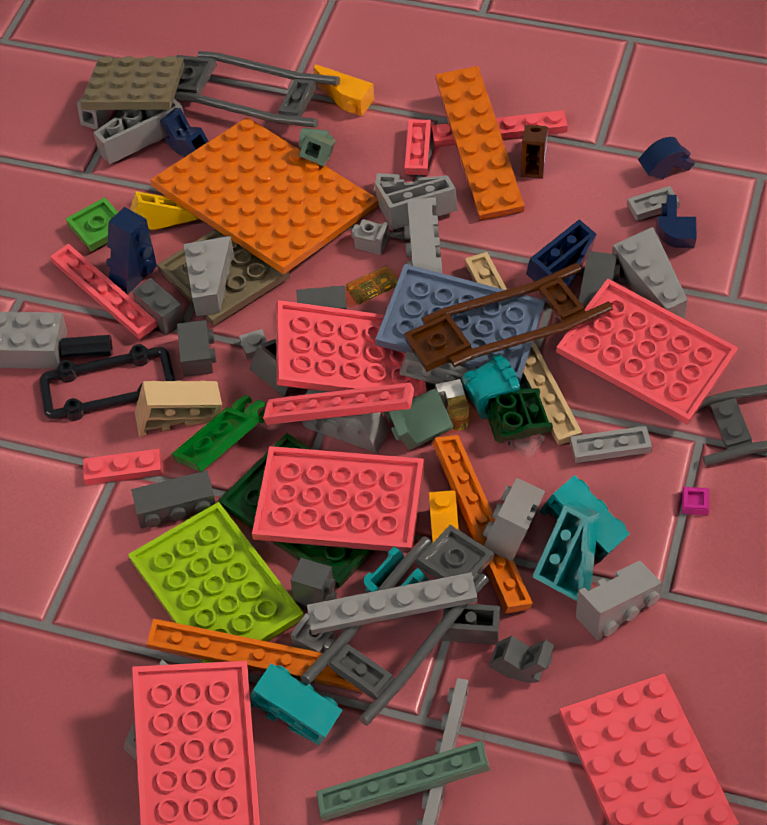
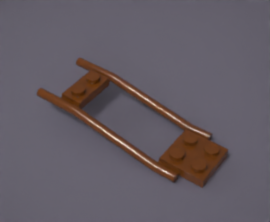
[404,263,613,372]

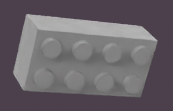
[0,312,68,369]

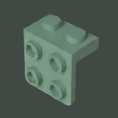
[384,389,453,450]

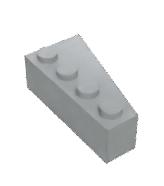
[93,99,184,164]
[404,197,443,274]
[612,227,688,319]

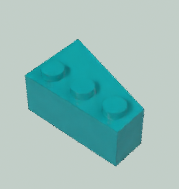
[539,475,630,562]
[532,501,599,601]
[250,663,342,746]

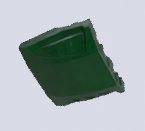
[487,388,553,443]

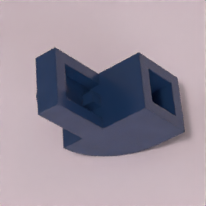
[160,108,209,157]
[638,137,695,179]
[656,195,697,248]

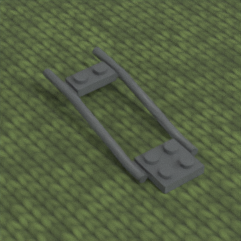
[174,51,340,128]
[699,384,767,466]
[301,525,494,726]

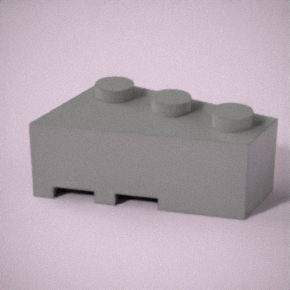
[375,175,458,230]
[483,478,545,561]

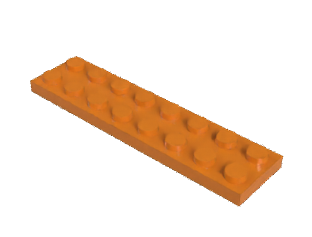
[435,66,524,221]

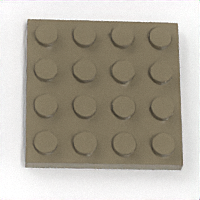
[81,56,184,110]
[157,229,290,326]

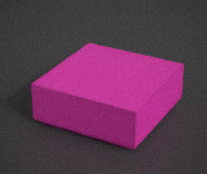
[682,487,709,515]

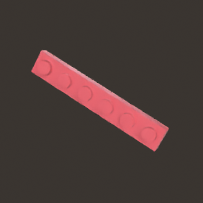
[431,110,568,147]
[50,244,158,340]
[263,383,414,425]

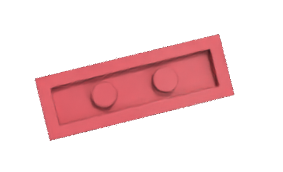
[405,119,431,175]
[83,449,162,485]

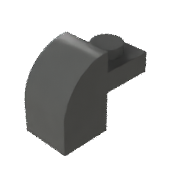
[489,636,554,683]

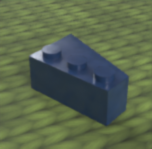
[106,207,157,295]
[526,219,596,289]

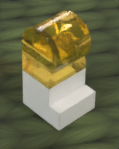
[436,379,469,431]

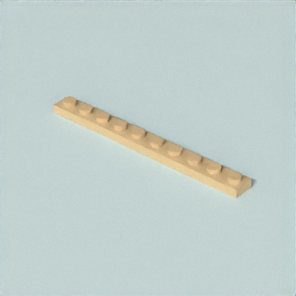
[465,252,582,446]

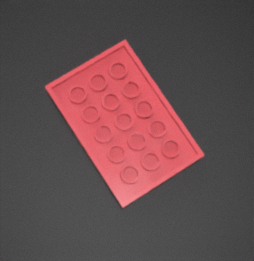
[556,278,738,425]
[276,300,426,399]
[252,446,424,553]
[132,661,260,825]
[559,673,739,825]

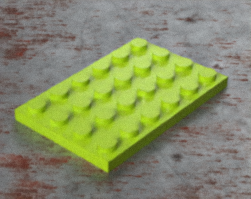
[128,502,304,663]

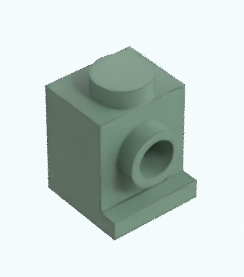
[298,131,336,166]

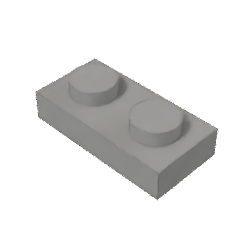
[627,186,680,221]

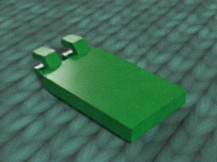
[171,395,265,472]

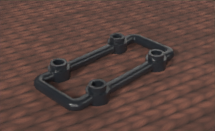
[39,344,175,421]

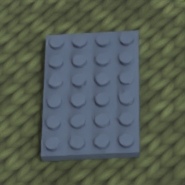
[375,264,545,383]

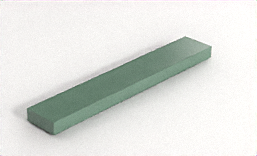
[316,740,490,821]

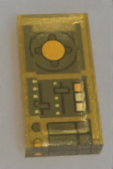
[346,265,398,305]

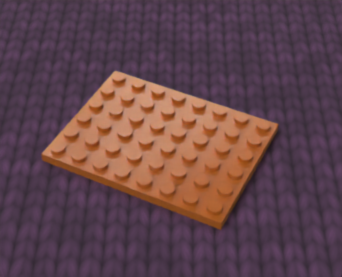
[150,117,379,275]

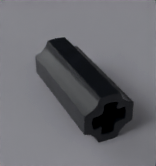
[60,335,113,359]

